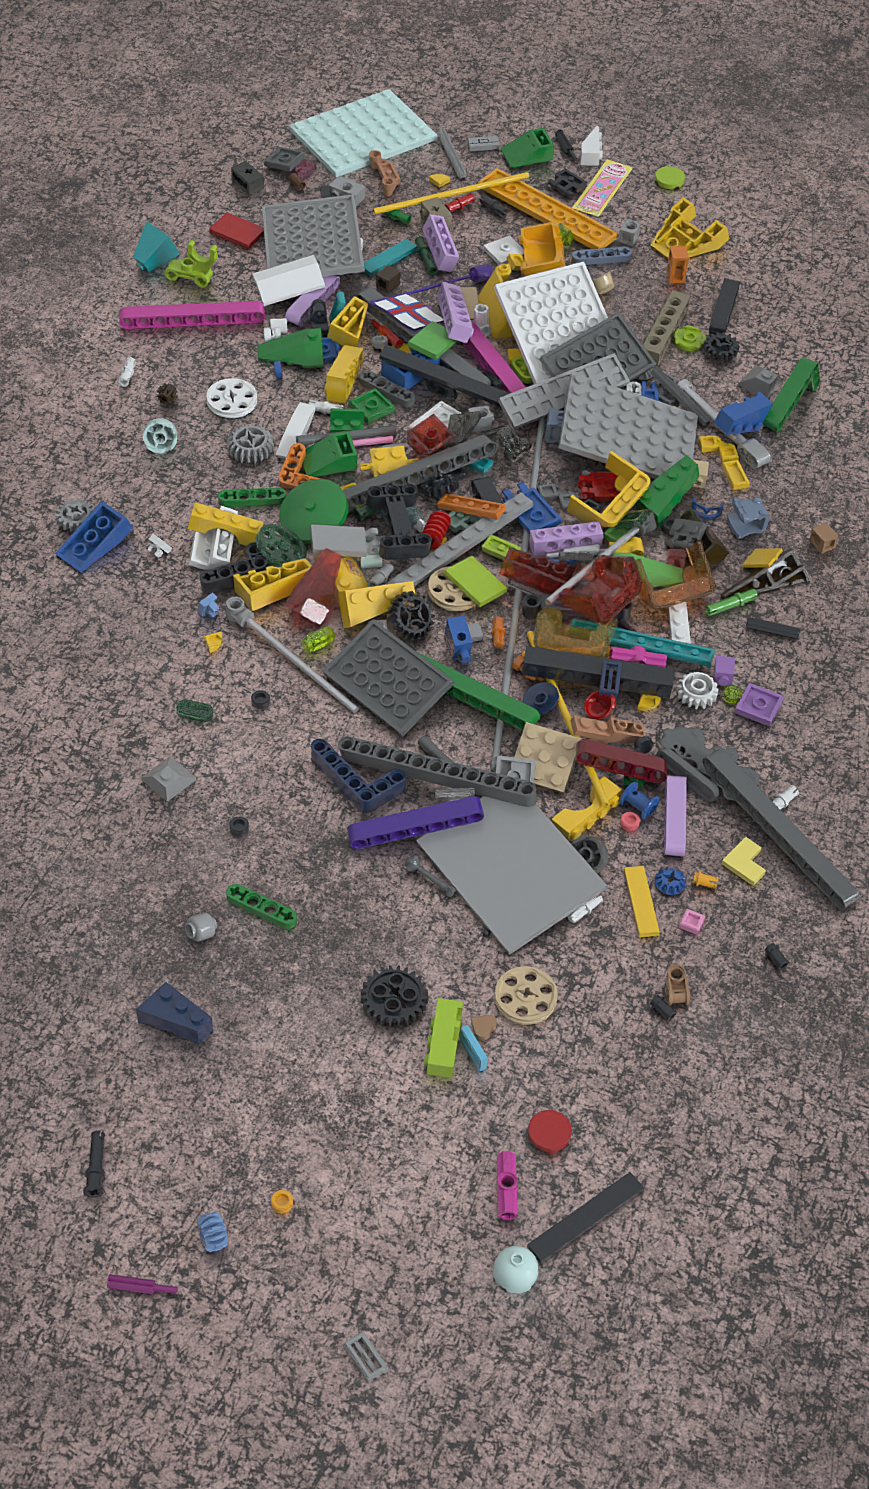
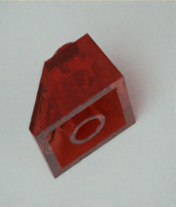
[407,414,456,456]

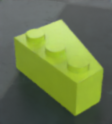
[424,998,463,1078]

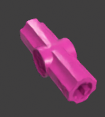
[609,646,667,667]
[496,1151,518,1220]

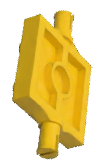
[360,446,418,477]

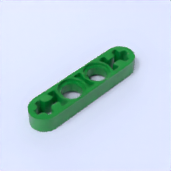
[218,488,286,507]
[226,884,297,929]

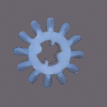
[197,1212,228,1252]

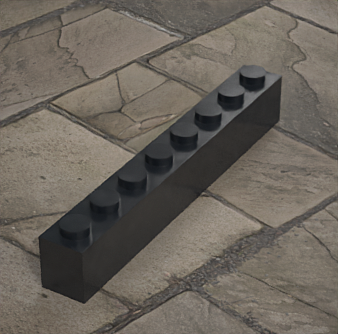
[522,646,674,698]

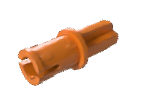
[491,617,506,649]

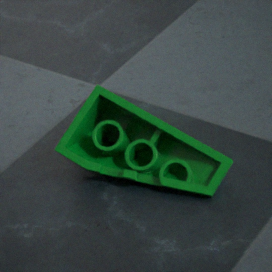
[257,328,324,368]

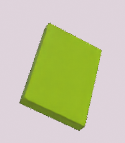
[444,556,507,607]

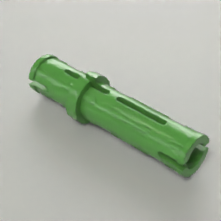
[705,589,758,617]

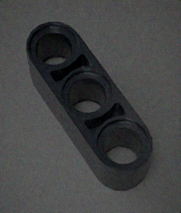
[471,476,503,504]

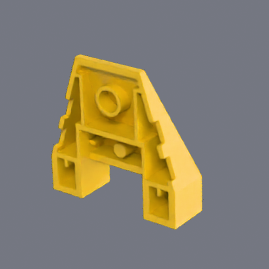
[651,197,729,259]

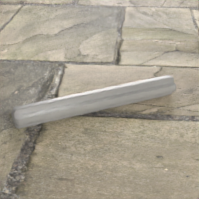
[438,129,466,179]

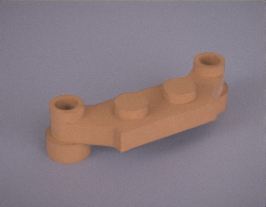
[369,150,401,197]

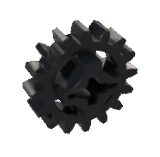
[704,332,740,361]
[421,473,459,498]

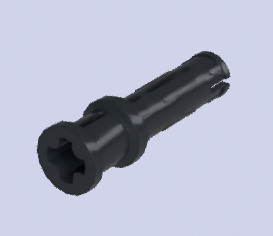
[83,1130,105,1198]

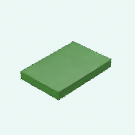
[407,321,458,360]

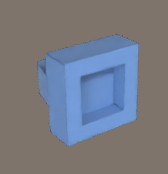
[197,593,219,618]

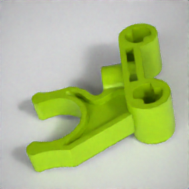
[164,240,218,287]

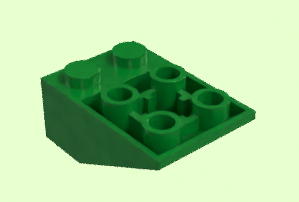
[501,128,554,168]
[302,431,358,477]

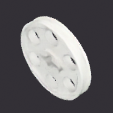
[206,378,257,418]

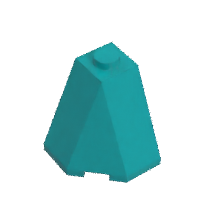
[133,221,180,273]

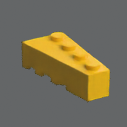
[324,345,363,404]
[233,558,316,611]
[338,581,415,628]

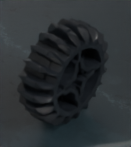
[386,591,435,641]

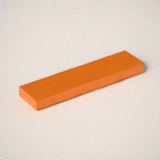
[437,494,506,520]

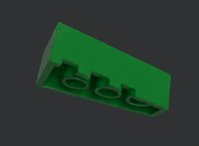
[636,455,700,528]

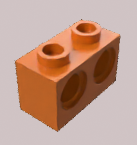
[667,246,689,284]

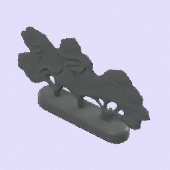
[656,726,760,802]

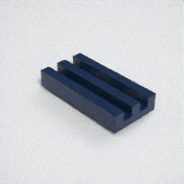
[599,660,622,698]

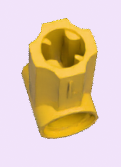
[608,537,644,557]

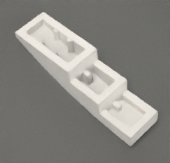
[276,402,316,459]

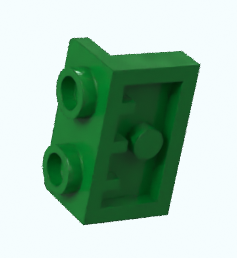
[330,408,364,433]

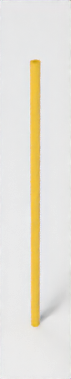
[526,631,610,808]

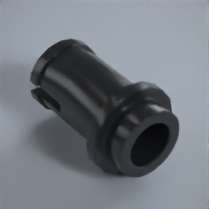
[764,943,789,970]
[650,995,677,1021]

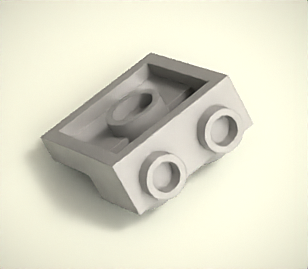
[490,755,535,785]

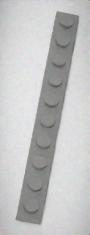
[387,492,533,587]

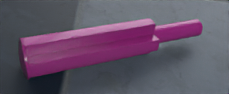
[107,1274,178,1294]

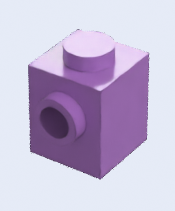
[713,655,735,686]

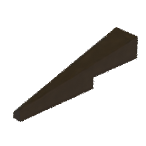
[720,549,811,599]

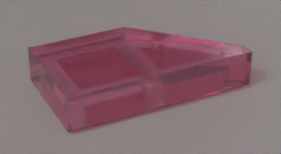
[296,159,317,181]

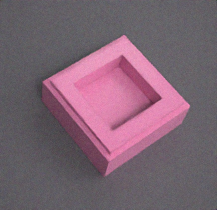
[679,909,705,935]

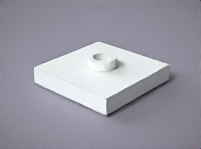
[483,235,524,265]

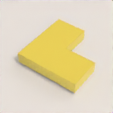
[722,837,766,886]

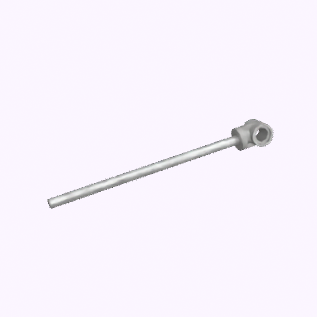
[226,597,359,713]

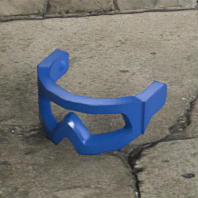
[691,498,724,519]

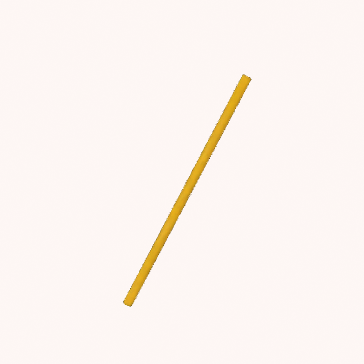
[372,172,529,215]

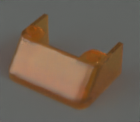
[627,541,716,610]

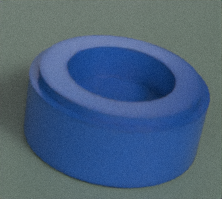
[274,361,283,378]

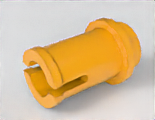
[692,871,719,889]

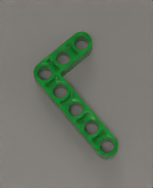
[763,357,821,432]

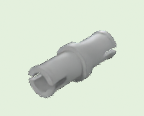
[367,563,394,587]

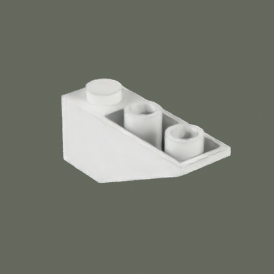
[580,126,603,166]

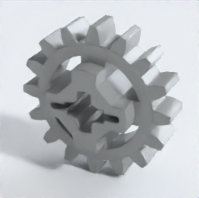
[56,499,94,532]

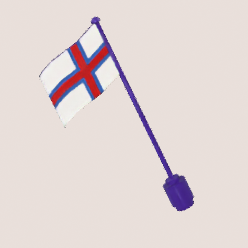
[370,264,493,331]

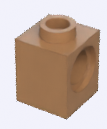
[809,523,839,554]

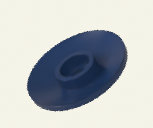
[523,682,559,715]

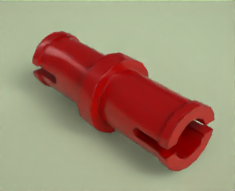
[444,193,475,212]

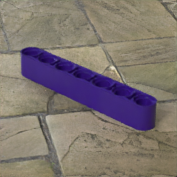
[347,796,484,849]

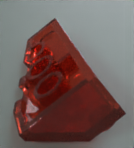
[285,548,342,627]

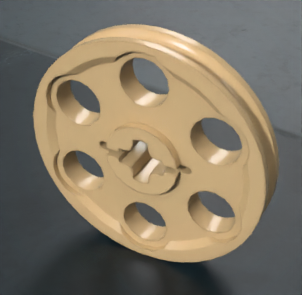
[428,566,476,611]
[495,966,558,1025]

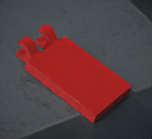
[577,472,620,502]

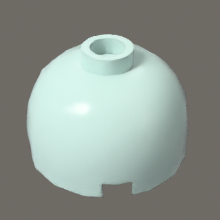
[143,418,178,454]
[493,1246,538,1294]

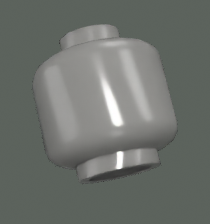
[185,912,217,942]

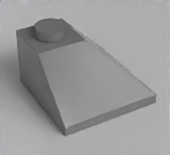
[739,365,784,398]
[141,756,196,802]

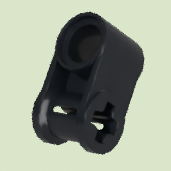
[426,379,458,401]

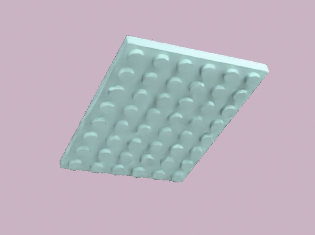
[289,89,437,177]

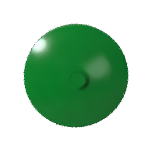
[279,479,348,544]

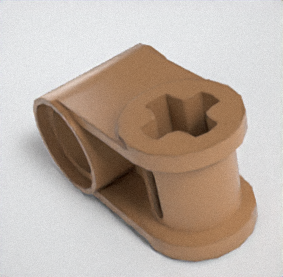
[665,964,690,1006]

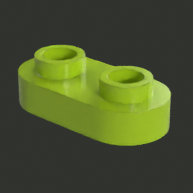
[511,357,533,383]

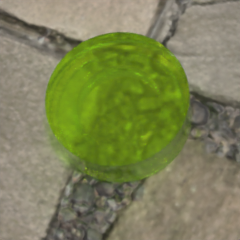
[723,685,743,703]

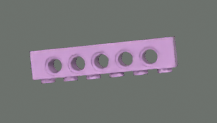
[437,281,474,343]

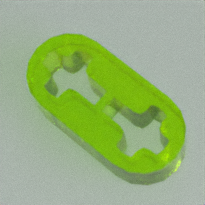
[301,626,336,652]

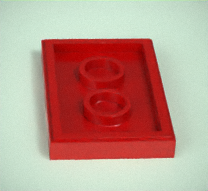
[209,212,264,249]

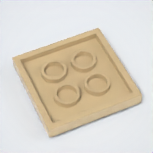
[515,722,581,794]

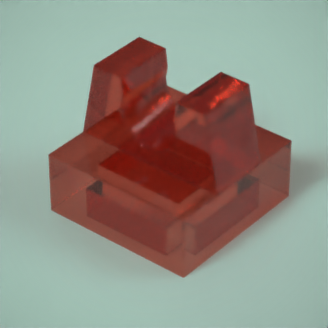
[667,549,687,568]

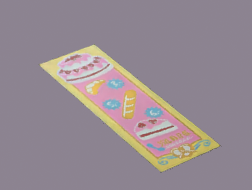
[572,159,633,217]

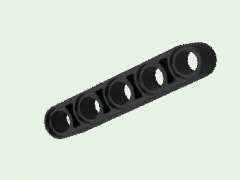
[709,278,740,334]

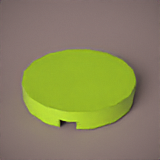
[655,166,685,189]
[673,326,706,352]

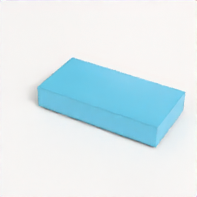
[460,1025,488,1071]

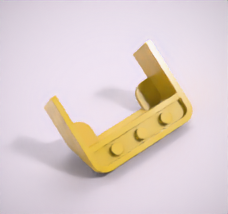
[567,451,650,527]

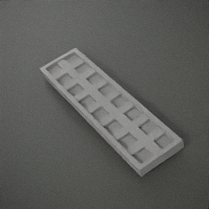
[498,353,630,430]

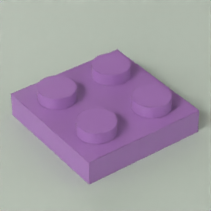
[735,683,784,727]

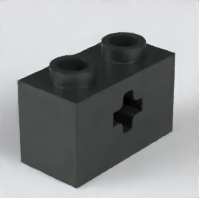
[231,161,265,195]

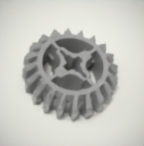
[227,424,274,464]

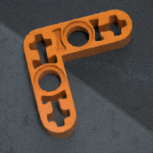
[278,443,320,490]

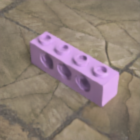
[423,214,459,272]
[529,521,603,557]

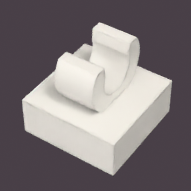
[148,534,173,558]

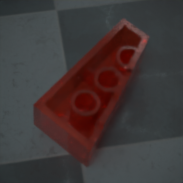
[499,548,581,602]

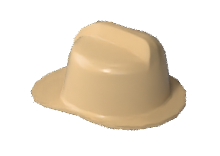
[592,270,614,294]

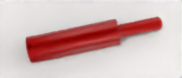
[371,320,403,349]

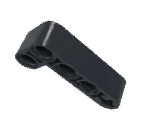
[199,542,268,594]

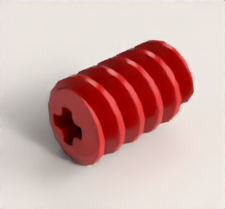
[422,511,451,549]

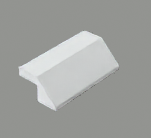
[253,255,325,306]
[189,506,238,570]

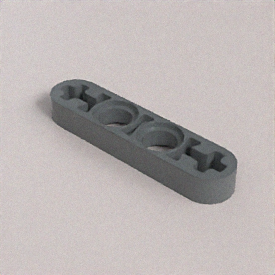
[359,370,415,407]

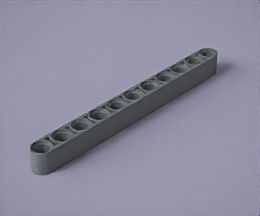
[355,287,491,386]
[342,435,497,512]
[338,736,538,807]
[702,749,860,910]

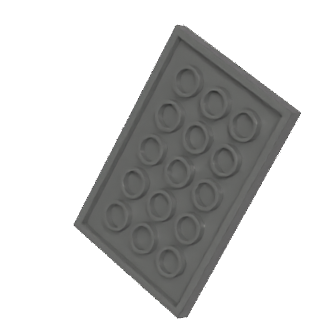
[540,312,656,381]
[322,619,454,737]

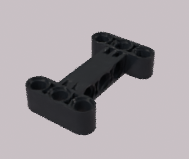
[366,484,431,560]

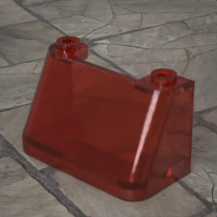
[558,555,643,624]

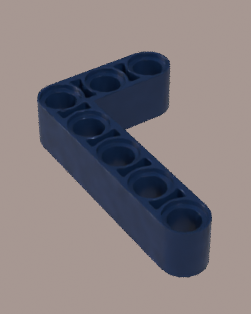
[311,738,406,813]

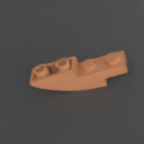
[570,716,646,744]

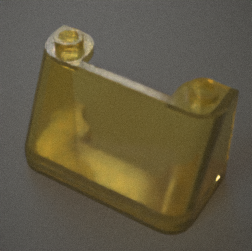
[533,606,618,658]

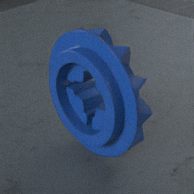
[654,866,687,895]

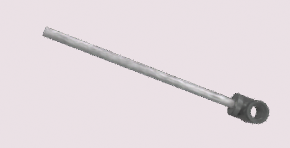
[545,509,657,605]

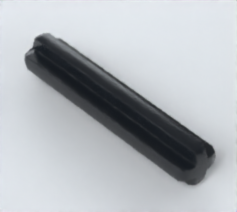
[746,617,800,639]

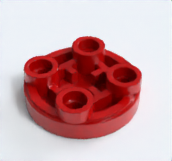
[528,1110,572,1155]

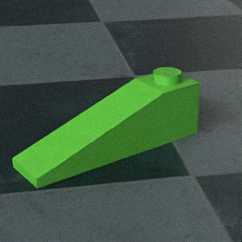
[611,552,683,594]

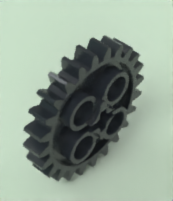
[361,965,428,1028]

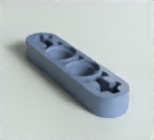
[572,247,632,265]

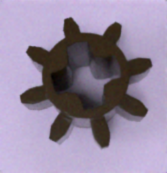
[157,383,178,405]

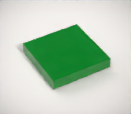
[348,388,395,424]

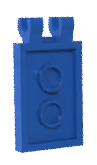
[502,482,562,535]

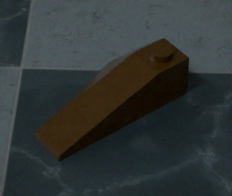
[679,507,729,570]

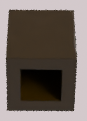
[376,265,401,293]

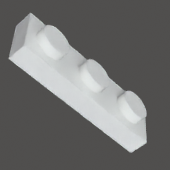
[667,602,691,644]

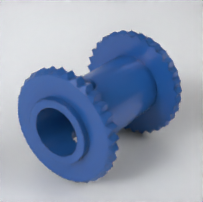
[620,782,659,820]

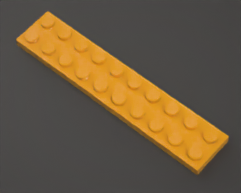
[478,168,618,249]

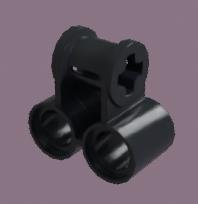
[310,299,329,335]

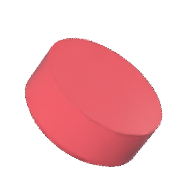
[620,812,640,832]

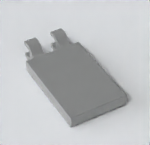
[310,525,380,557]

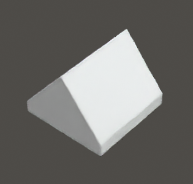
[270,318,287,334]

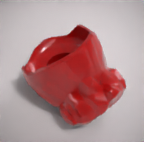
[584,688,617,720]

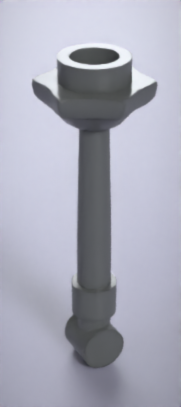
[405,855,456,897]

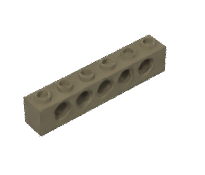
[642,290,691,366]

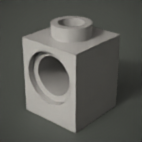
[618,219,641,246]
[468,406,494,432]

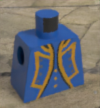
[444,615,473,663]

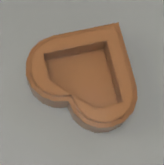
[471,1015,497,1041]

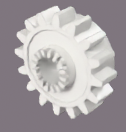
[676,672,718,709]

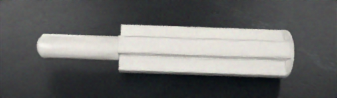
[546,544,600,559]

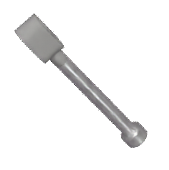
[677,379,771,469]

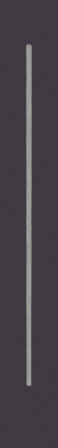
[492,417,546,760]

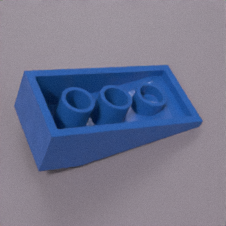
[55,501,133,573]

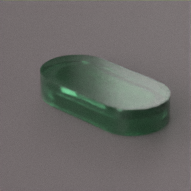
[176,699,213,722]

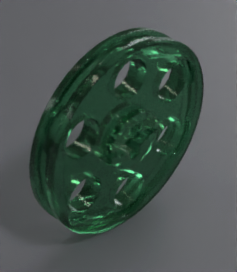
[255,524,307,567]

